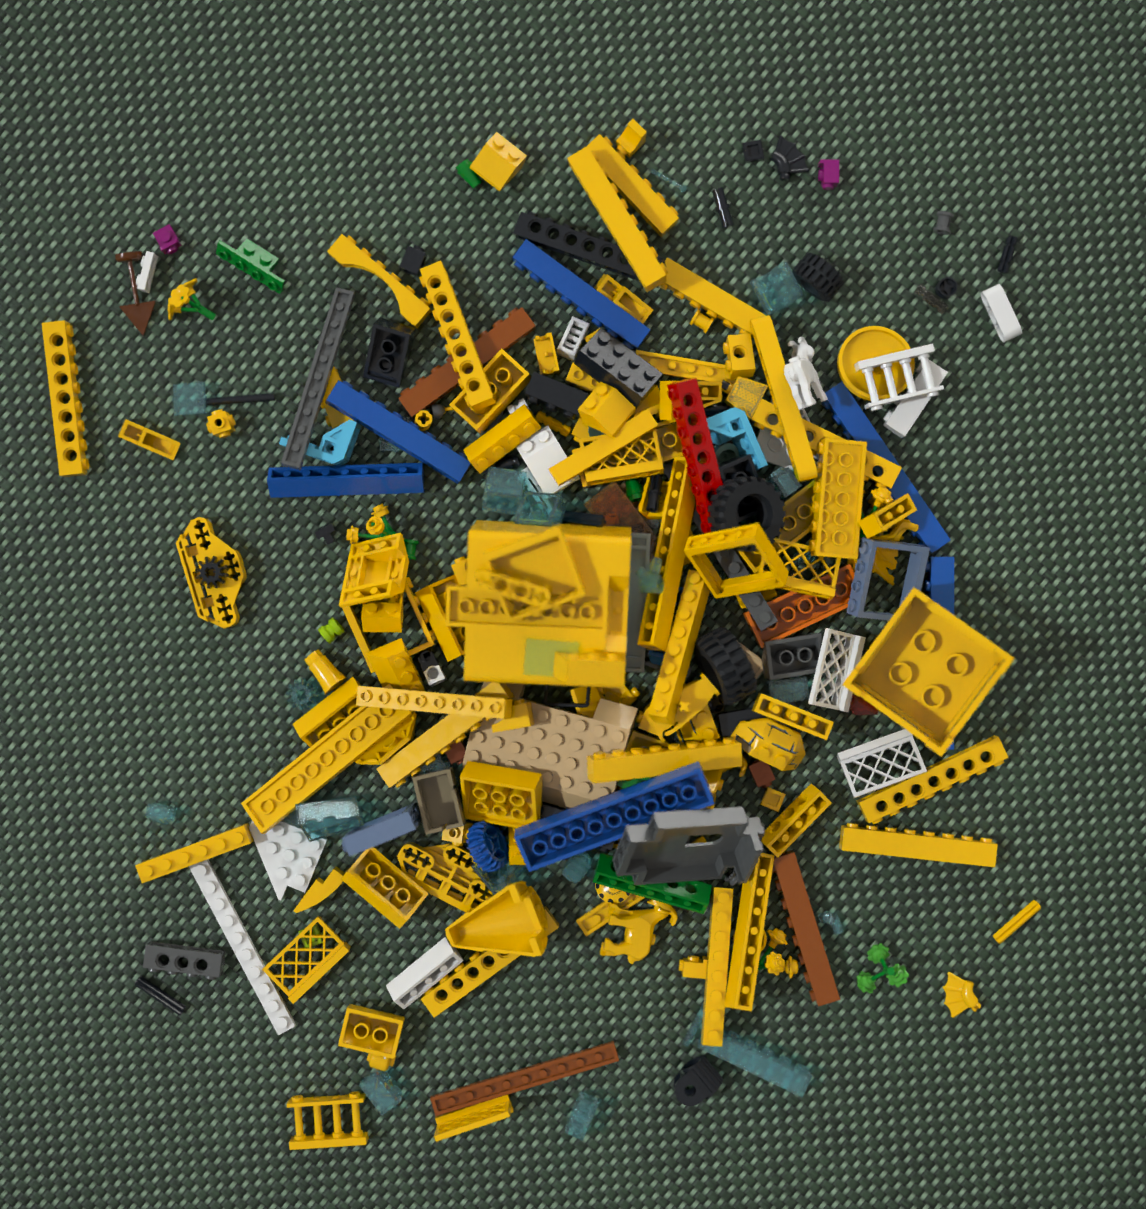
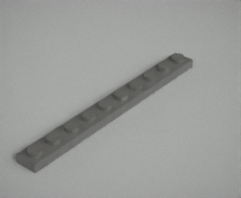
[281,288,355,470]
[663,461,778,632]

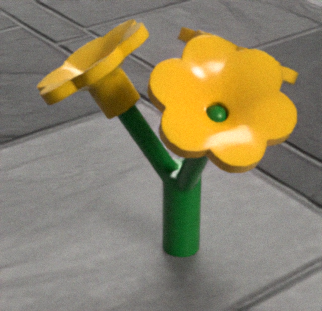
[168,278,216,320]

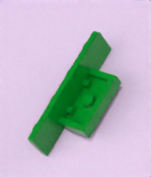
[216,238,285,294]

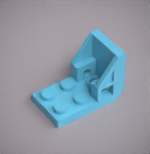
[693,407,768,471]
[279,420,361,465]

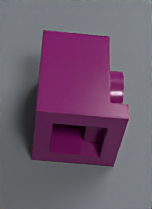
[818,159,839,190]

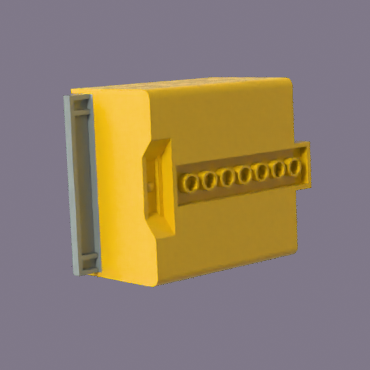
[445,520,651,688]

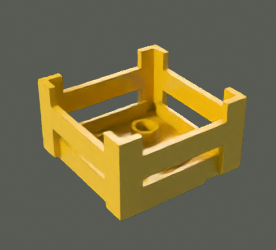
[842,587,1015,757]

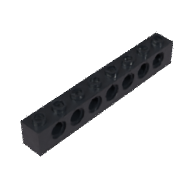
[513,211,666,288]

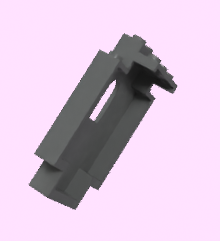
[612,807,765,885]

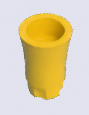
[304,649,347,694]

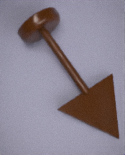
[115,251,156,336]

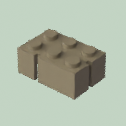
[412,767,466,835]

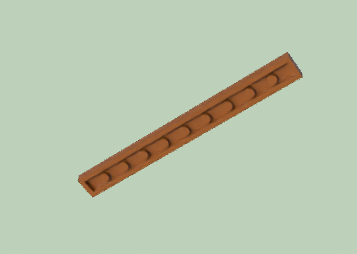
[430,1041,619,1116]

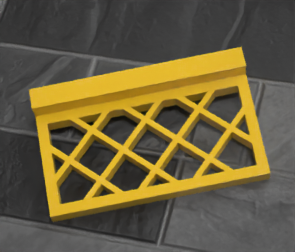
[579,428,664,486]
[758,538,841,600]
[262,915,351,1004]
[434,1094,514,1142]

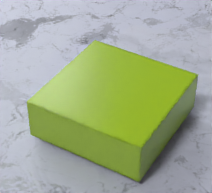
[298,924,323,948]

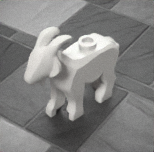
[784,337,828,410]

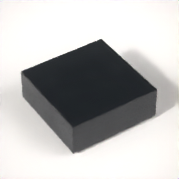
[742,140,764,163]

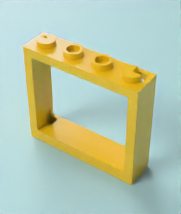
[684,523,789,599]
[482,524,586,624]
[342,577,437,673]

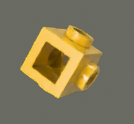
[206,409,236,439]
[442,822,473,846]

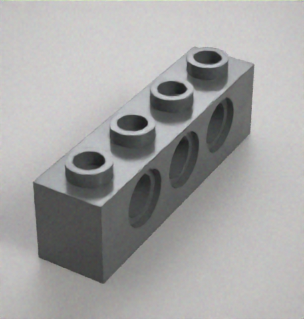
[143,941,226,980]

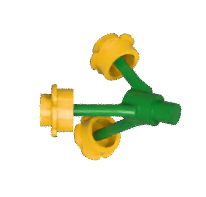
[346,503,397,544]

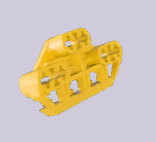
[176,517,247,629]
[397,842,502,912]

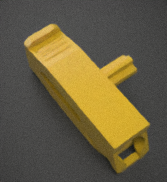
[648,673,720,743]

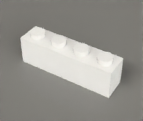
[883,360,948,438]
[386,937,464,1009]

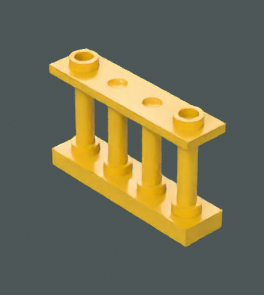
[286,1091,369,1150]

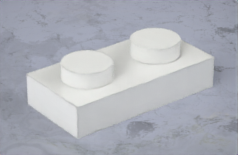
[136,251,158,293]

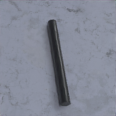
[198,393,276,406]

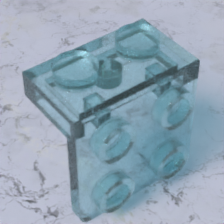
[750,262,803,315]

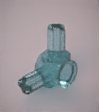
[636,557,664,594]

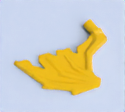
[870,519,919,586]

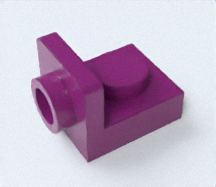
[153,224,182,255]

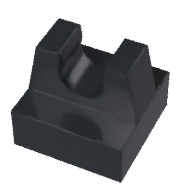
[314,522,336,544]

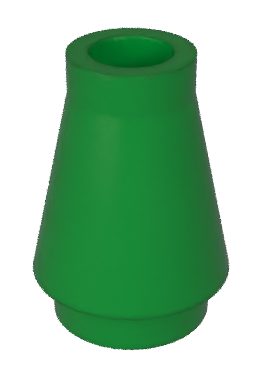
[455,159,482,189]
[625,478,644,503]

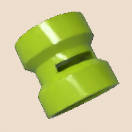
[318,617,345,644]

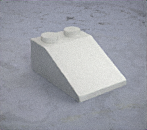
[516,426,580,499]

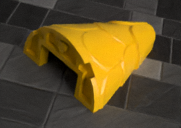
[445,881,548,957]

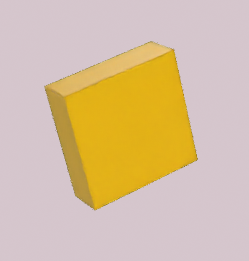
[760,787,786,812]

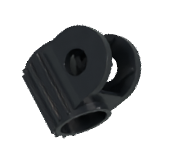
[674,1055,723,1106]

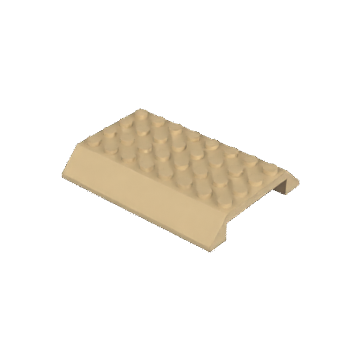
[463,682,638,809]

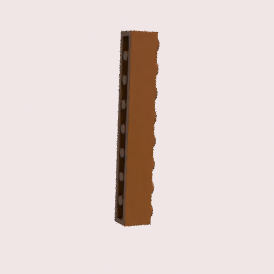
[398,307,536,419]
[772,850,840,1007]

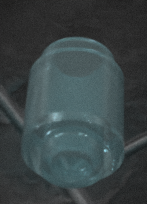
[145,802,176,825]

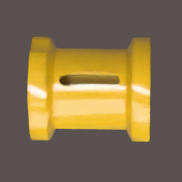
[689,309,714,334]
[414,410,432,431]

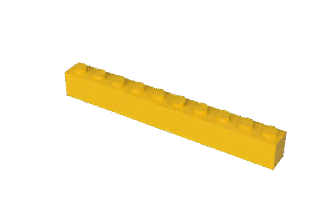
[637,457,699,651]

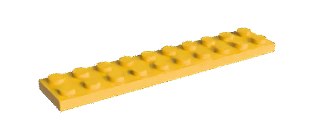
[241,683,413,834]

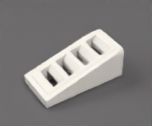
[557,316,590,361]

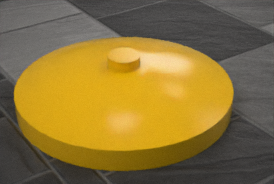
[837,326,915,401]

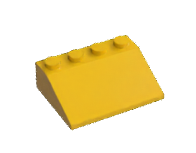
[460,761,543,828]

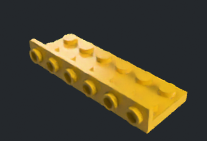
[808,438,867,559]

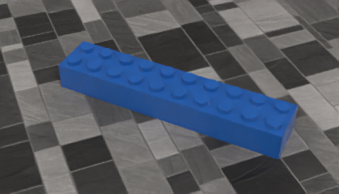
[514,761,715,872]

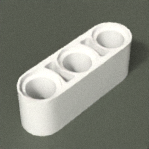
[980,284,1022,342]

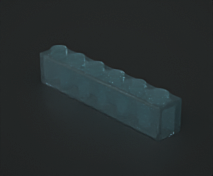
[697,1030,812,1097]

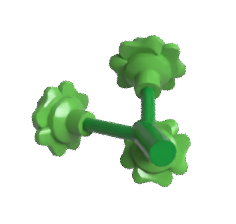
[856,943,909,994]

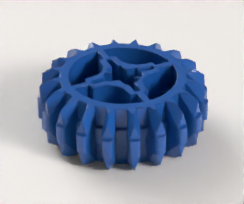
[466,820,509,873]

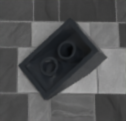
[363,318,416,388]

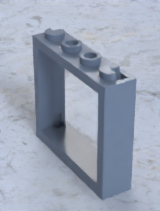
[847,537,930,621]
[341,803,422,857]

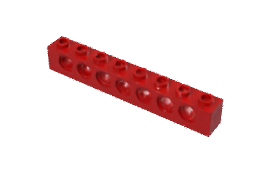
[667,378,723,534]

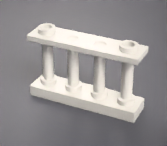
[854,344,944,411]

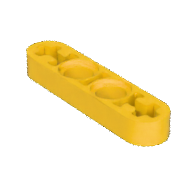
[473,569,550,606]

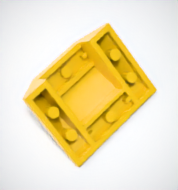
[339,533,409,608]

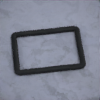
[543,685,591,708]

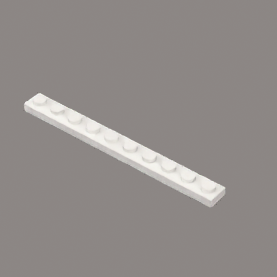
[189,859,296,1035]

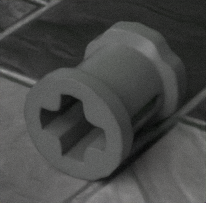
[933,211,954,235]

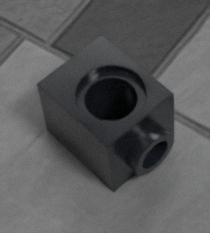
[399,245,427,278]

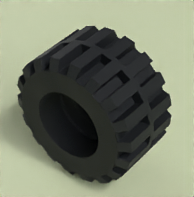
[792,253,844,302]

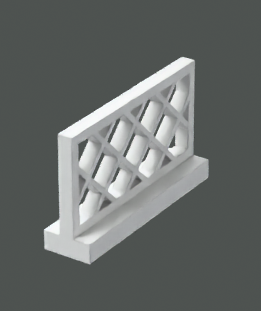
[808,628,866,712]
[837,729,927,798]

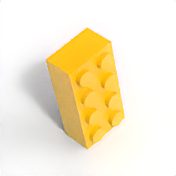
[449,349,531,435]
[341,847,428,929]

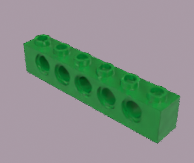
[593,853,712,914]

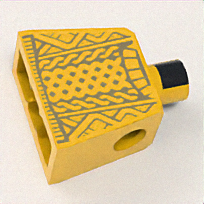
[722,376,768,421]

